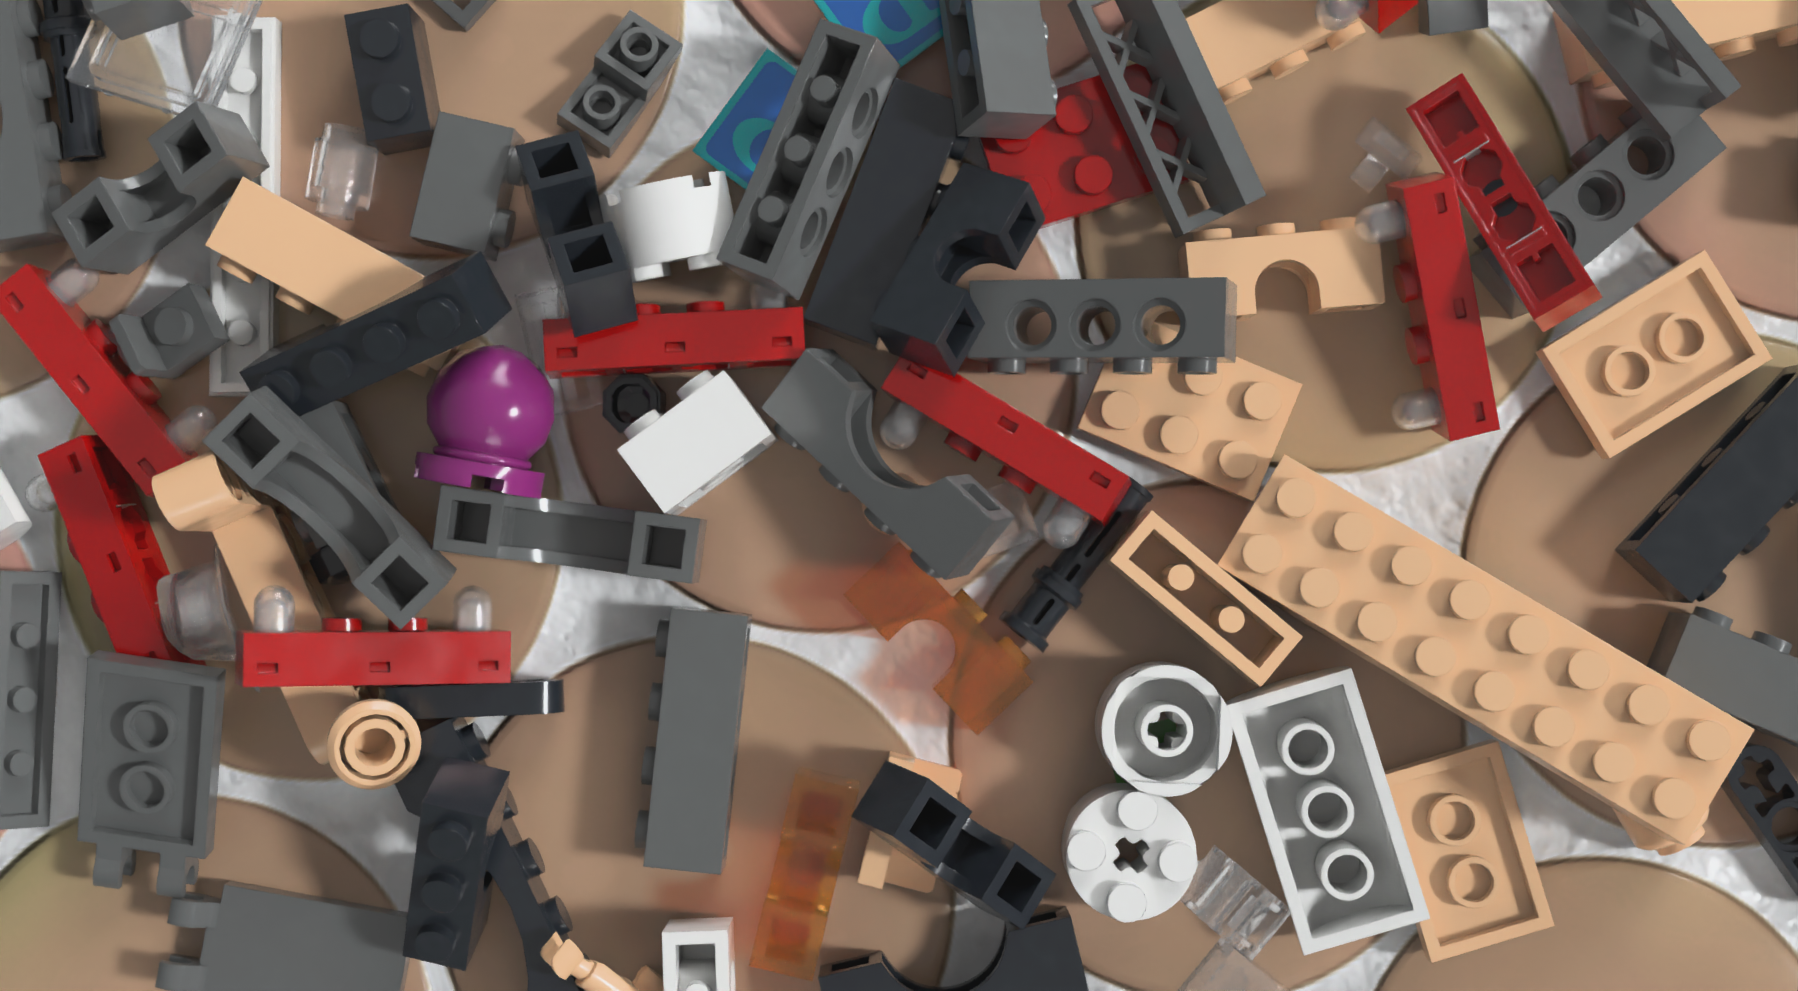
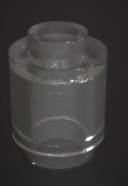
[304,123,379,221]

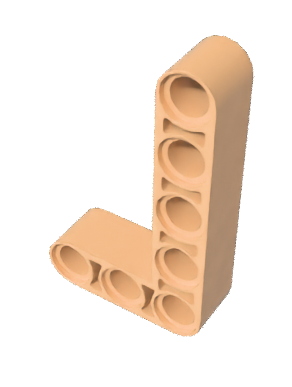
[152,450,372,765]

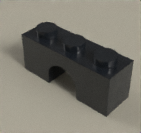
[515,130,638,338]
[870,162,1046,377]
[402,756,510,971]
[851,760,1057,930]

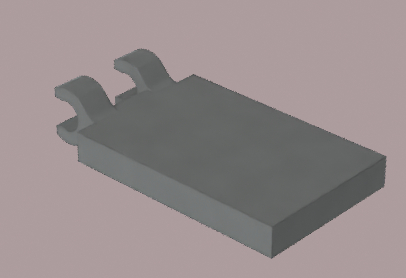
[77,650,226,898]
[155,881,410,991]

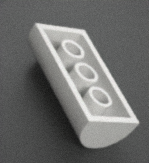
[1226,666,1430,956]

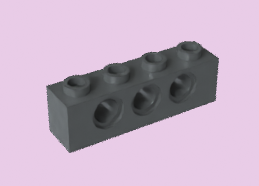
[716,18,900,300]
[1469,106,1727,319]
[967,277,1237,375]

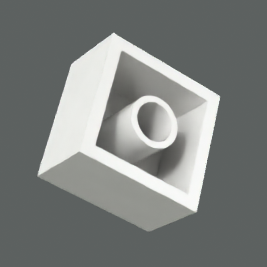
[617,370,779,515]

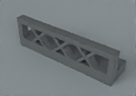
[1067,0,1266,238]
[1546,0,1741,142]
[0,570,62,830]

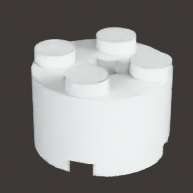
[598,171,734,283]
[1095,661,1233,797]
[1061,783,1198,923]

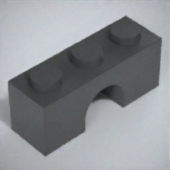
[51,100,270,275]

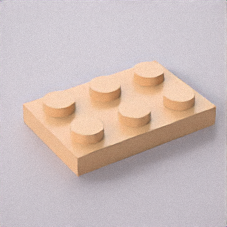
[1536,250,1773,459]
[1076,322,1303,502]
[1384,739,1555,963]

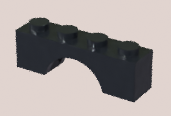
[239,251,513,417]
[818,906,1089,991]

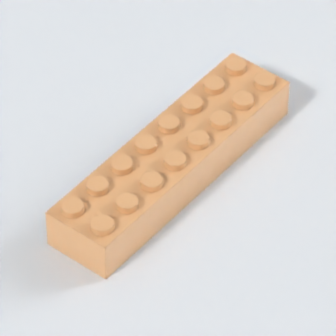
[1217,454,1755,845]

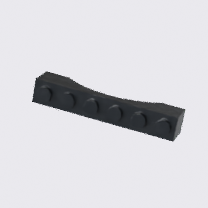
[395,717,590,991]

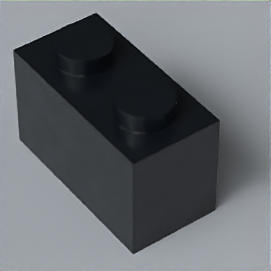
[344,3,440,155]

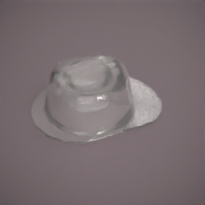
[156,543,261,693]

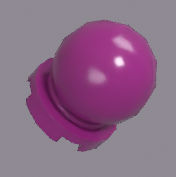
[414,345,555,499]

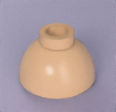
[327,699,421,790]

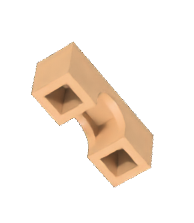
[1178,217,1385,321]

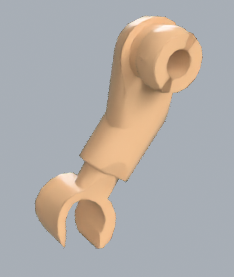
[540,931,664,991]

